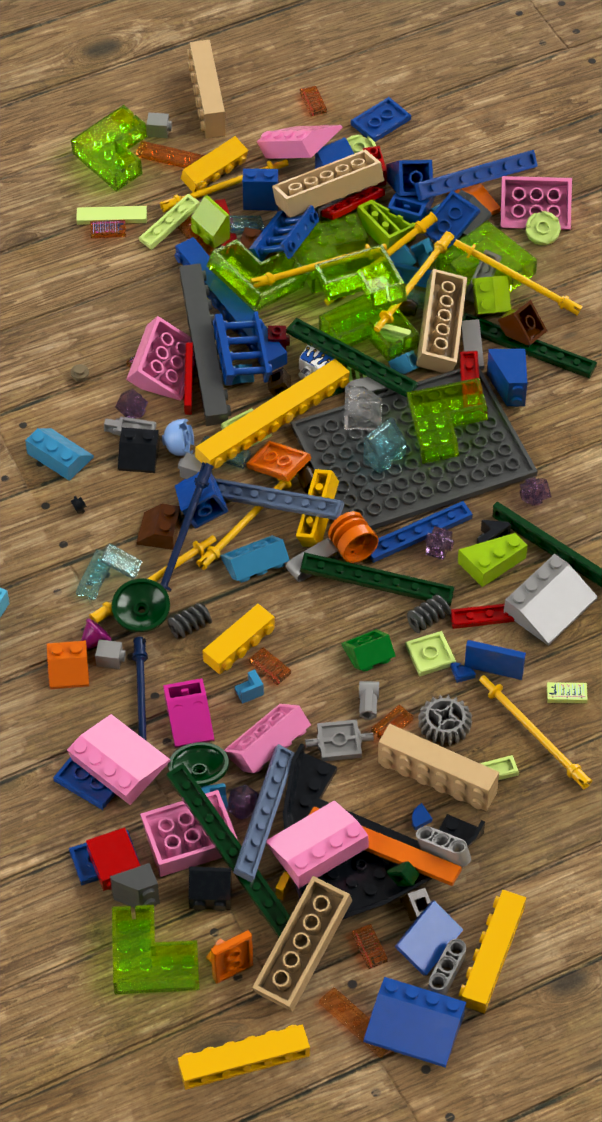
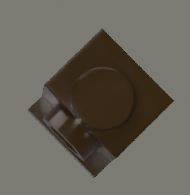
[268,367,291,397]
[400,888,431,921]

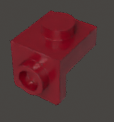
[268,325,290,350]

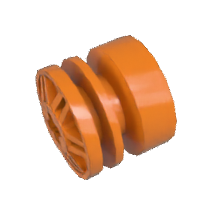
[328,511,379,563]

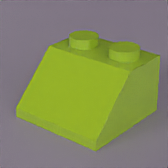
[191,195,230,249]
[472,276,511,315]

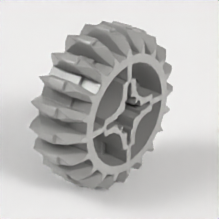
[418,694,472,746]

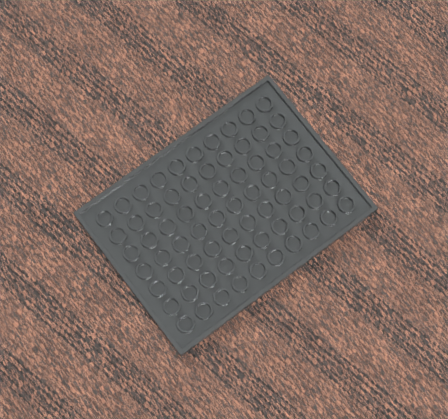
[291,368,538,530]

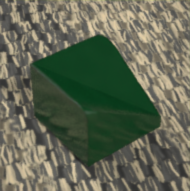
[387,861,420,886]

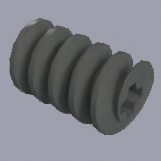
[407,595,451,633]
[168,603,212,639]

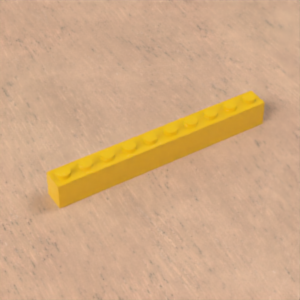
[195,359,350,470]

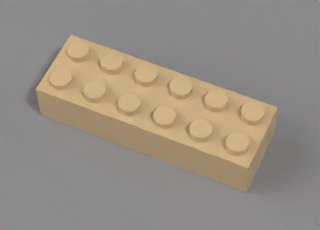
[187,40,226,138]
[272,149,384,218]
[416,269,467,373]
[378,724,499,812]
[252,876,352,1012]

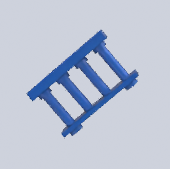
[248,205,319,264]
[213,311,272,385]

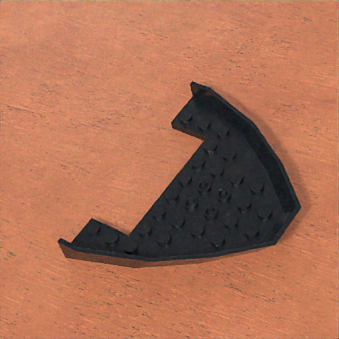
[283,743,485,920]

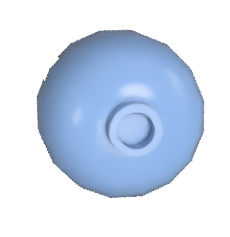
[162,419,194,456]

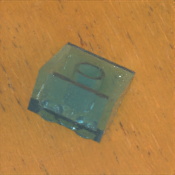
[364,418,406,474]

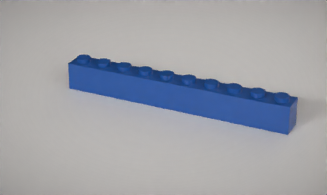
[175,237,287,371]

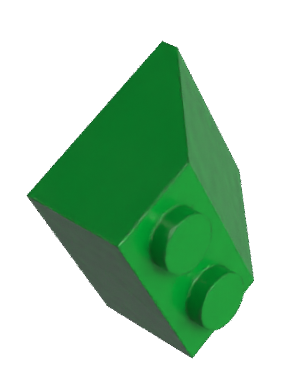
[341,629,396,671]

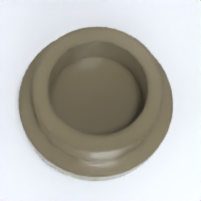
[71,364,89,382]

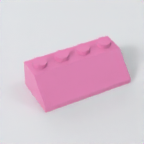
[224,704,311,773]

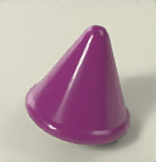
[81,618,112,650]

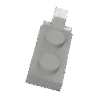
[104,416,157,436]

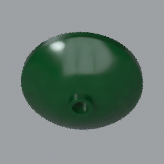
[112,578,170,632]
[168,742,229,787]

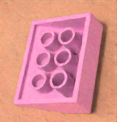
[257,125,343,159]
[501,176,572,230]
[126,316,195,401]
[67,714,171,805]
[140,790,238,877]
[266,801,369,888]

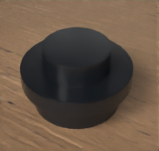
[71,496,87,514]

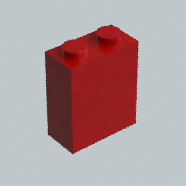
[86,827,141,891]

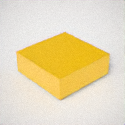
[276,871,291,900]

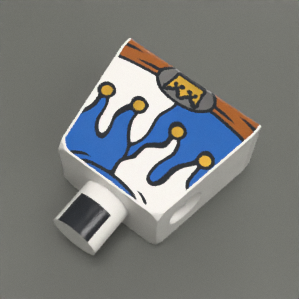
[298,345,334,379]

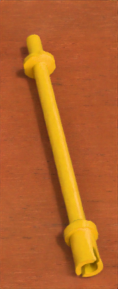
[160,159,289,213]
[324,212,438,306]
[374,231,454,332]
[453,239,582,316]
[250,244,387,290]
[196,474,297,570]
[89,535,217,624]
[479,675,592,789]

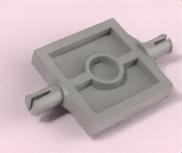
[305,719,374,761]

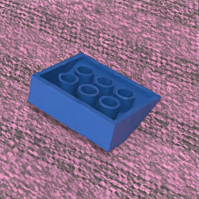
[363,977,466,1068]

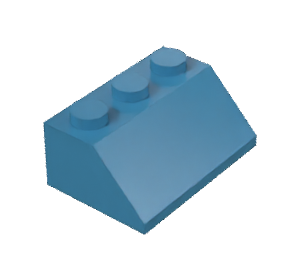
[25,428,94,481]
[220,535,290,582]

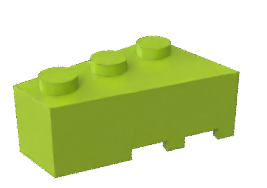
[356,200,416,249]
[458,533,528,587]

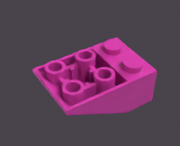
[163,678,215,748]

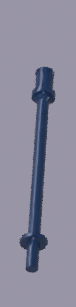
[159,462,214,592]
[132,637,148,741]

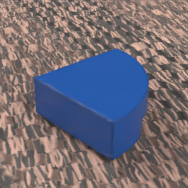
[450,663,476,683]
[412,803,432,830]

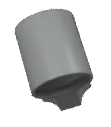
[359,681,379,720]

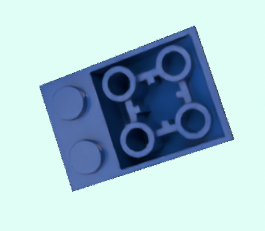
[387,193,436,224]

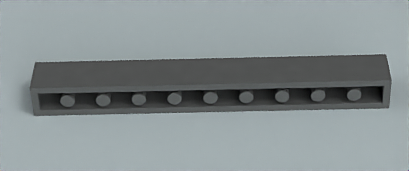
[179,263,231,426]

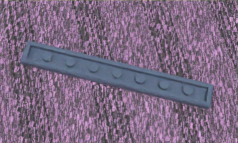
[215,478,345,520]
[233,744,295,882]

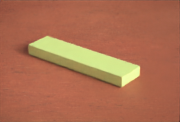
[139,194,200,250]
[77,206,147,225]

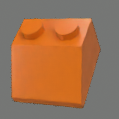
[47,641,89,689]

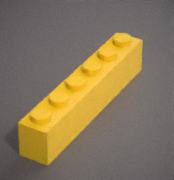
[459,890,526,1014]
[178,1024,310,1090]

